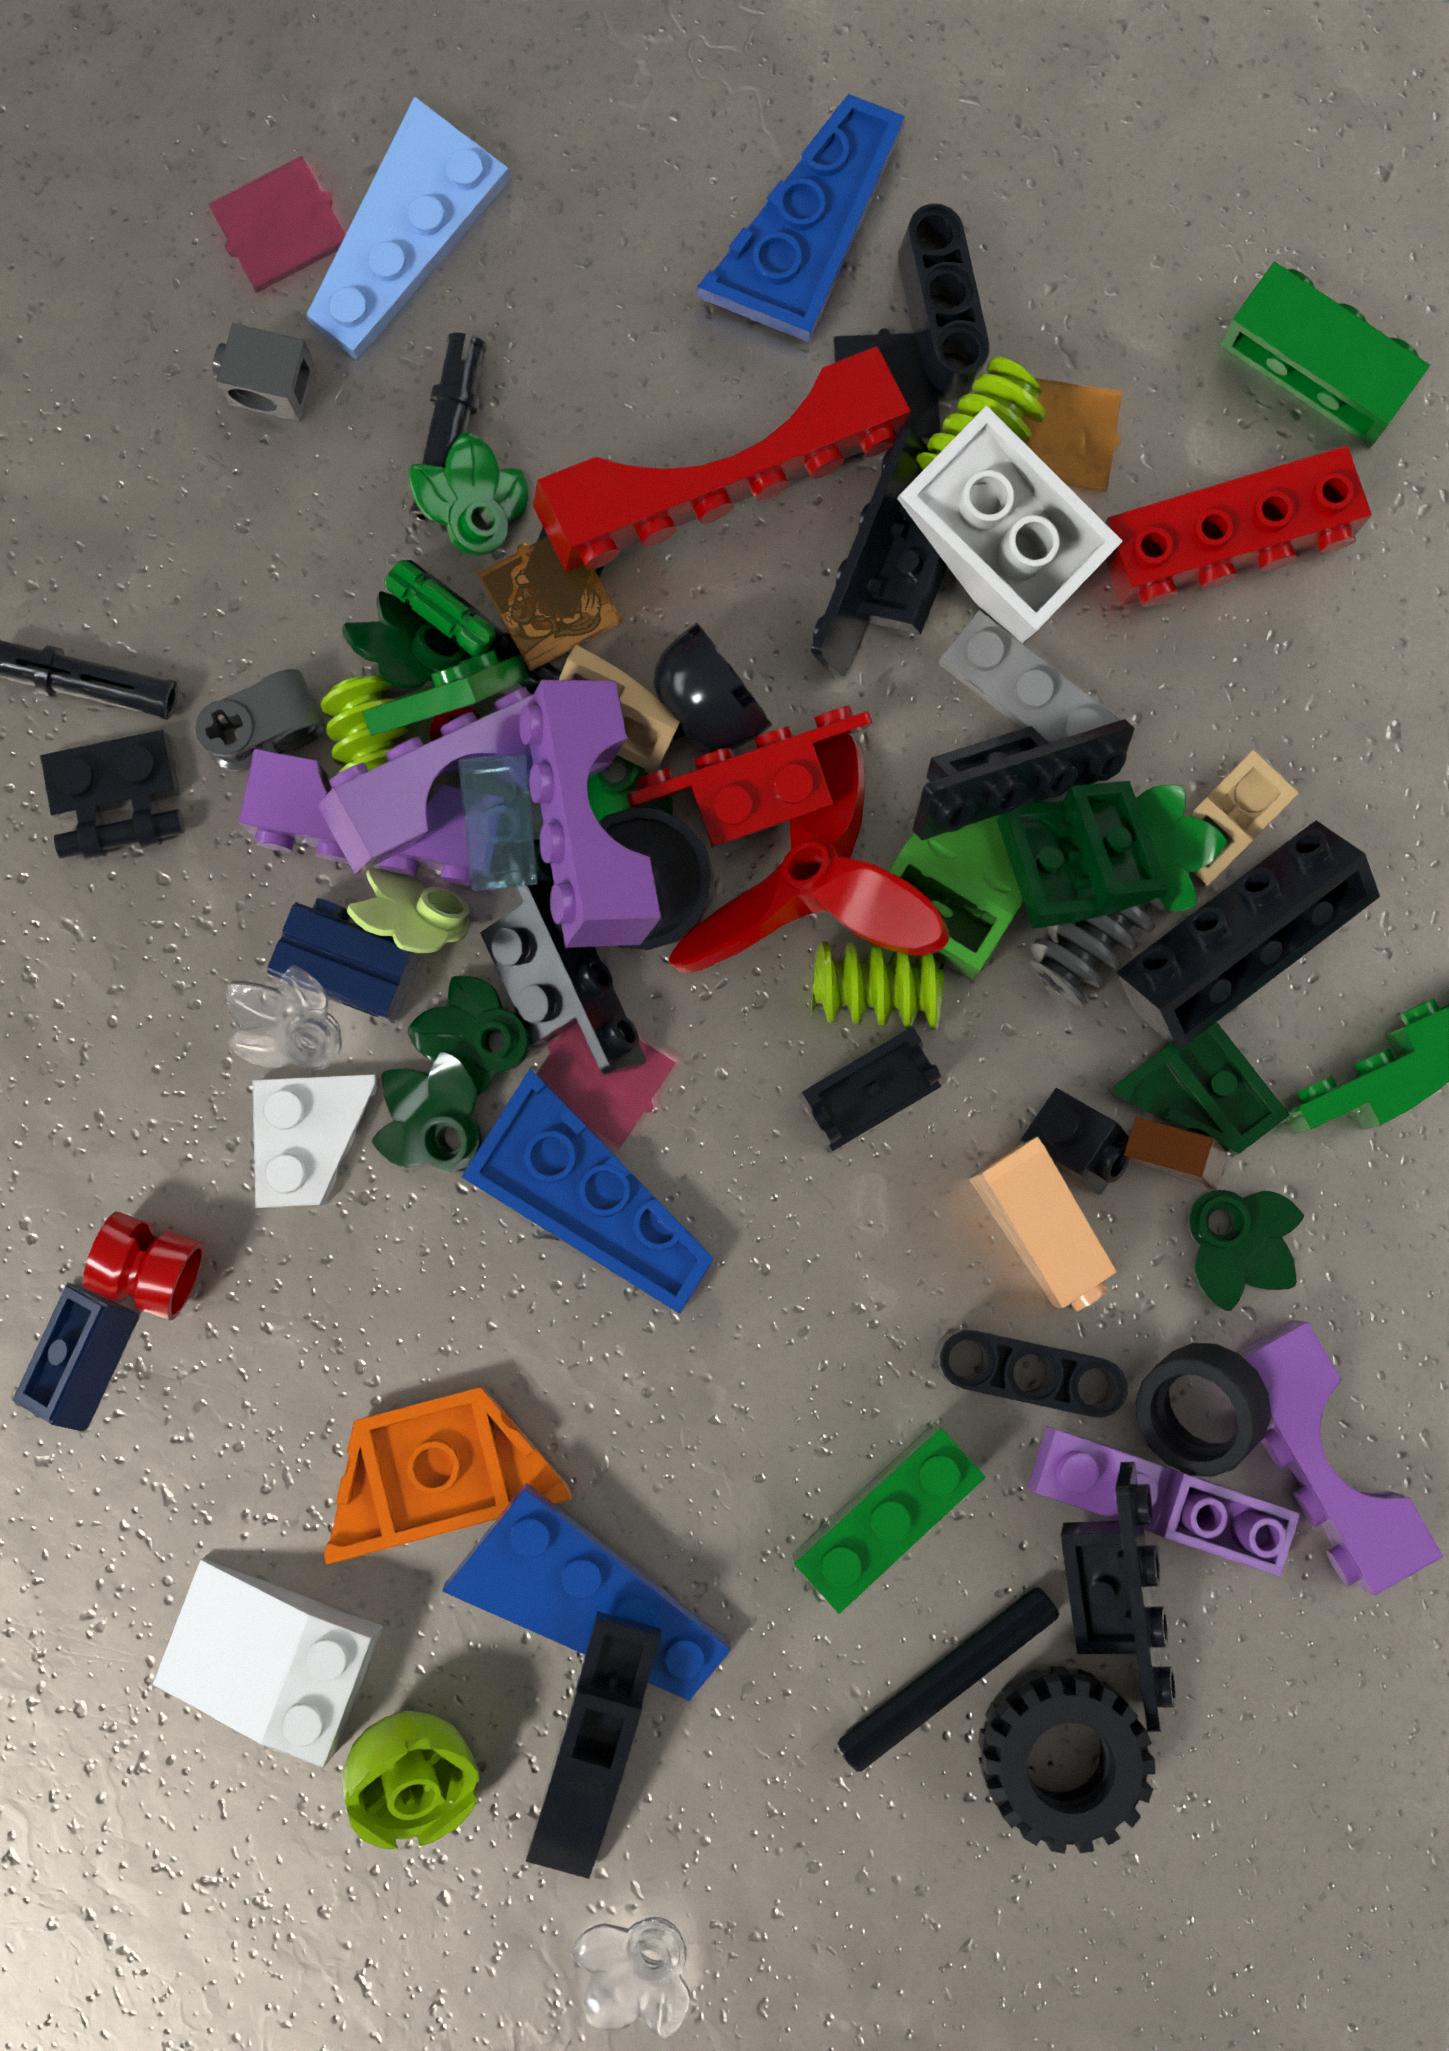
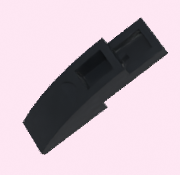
[525,1611,661,1879]

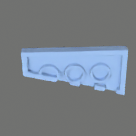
[306,96,511,361]

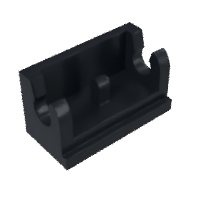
[800,1026,942,1152]

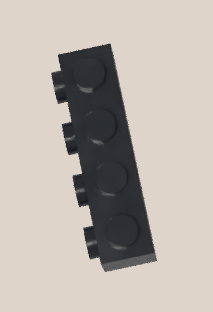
[1116,820,1380,1050]

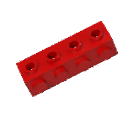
[1105,445,1372,607]

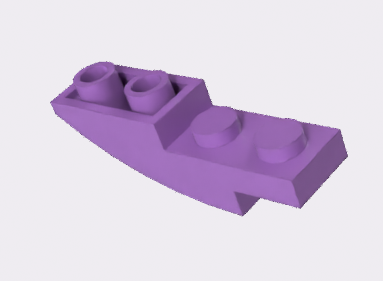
[1027,1426,1300,1577]

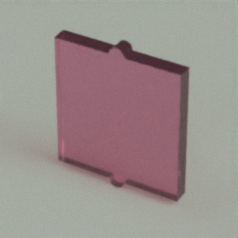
[208,156,346,293]
[536,1023,676,1151]

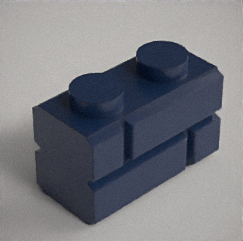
[267,898,421,1024]

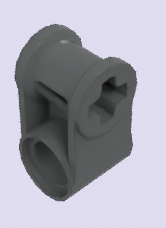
[195,669,326,772]

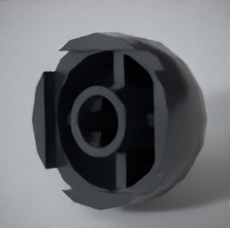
[653,622,773,752]

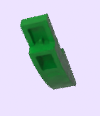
[1286,998,1449,1134]

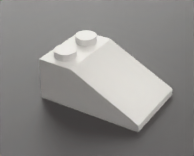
[897,405,1123,643]
[153,1558,384,1768]

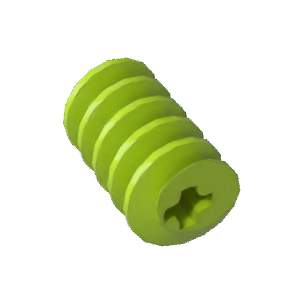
[916,356,1047,470]
[321,674,409,774]
[811,941,944,1031]

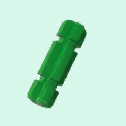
[384,560,497,657]

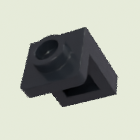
[1020,1088,1130,1195]

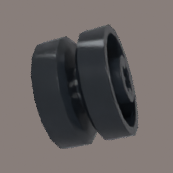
[598,807,714,950]

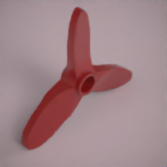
[669,734,949,973]

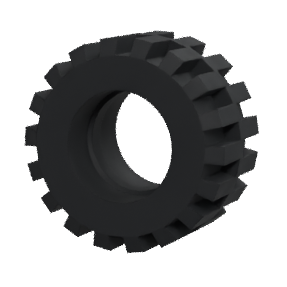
[978,1666,1155,1854]

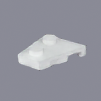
[252,1074,379,1209]

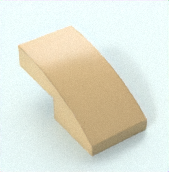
[559,644,680,772]
[1189,749,1299,886]

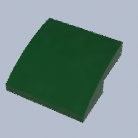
[997,781,1169,929]

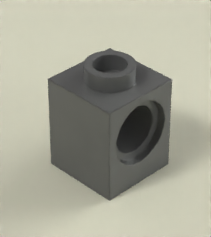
[213,323,316,422]

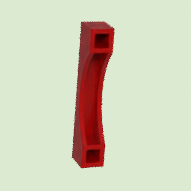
[533,346,911,572]

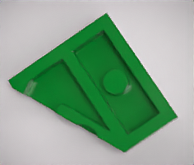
[362,650,529,736]

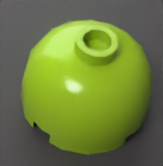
[342,1711,479,1849]

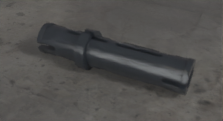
[409,333,487,525]
[0,639,178,720]

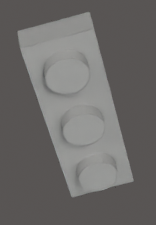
[938,610,1120,743]

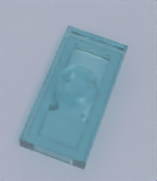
[458,753,538,891]

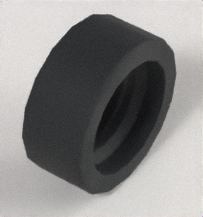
[1135,1343,1271,1477]

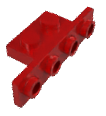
[626,705,873,848]

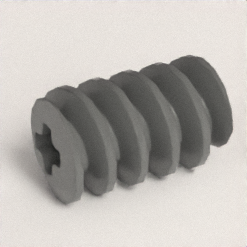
[1029,898,1165,1007]

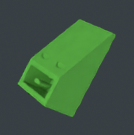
[889,801,1041,981]

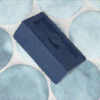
[12,1282,138,1431]

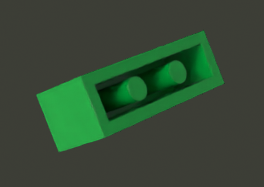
[1219,261,1430,447]
[792,1422,986,1614]

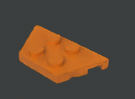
[324,1386,573,1565]

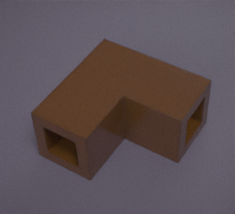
[1124,1117,1228,1190]

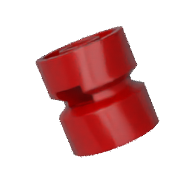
[83,1211,205,1321]

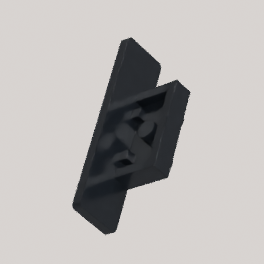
[811,426,948,677]
[913,719,1135,840]
[480,839,646,1075]
[1060,1461,1176,1732]

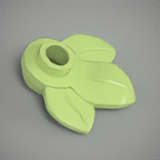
[347,868,470,953]

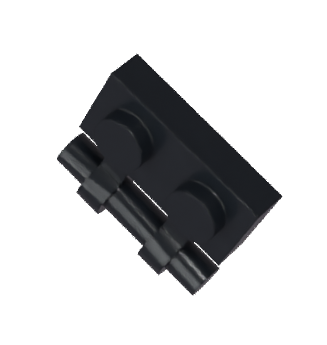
[40,730,185,860]

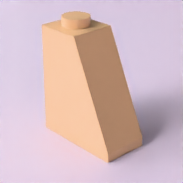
[969,1137,1117,1312]

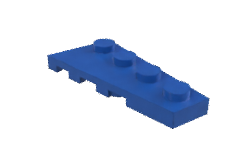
[697,94,905,343]
[462,1068,714,1314]
[442,1482,731,1701]

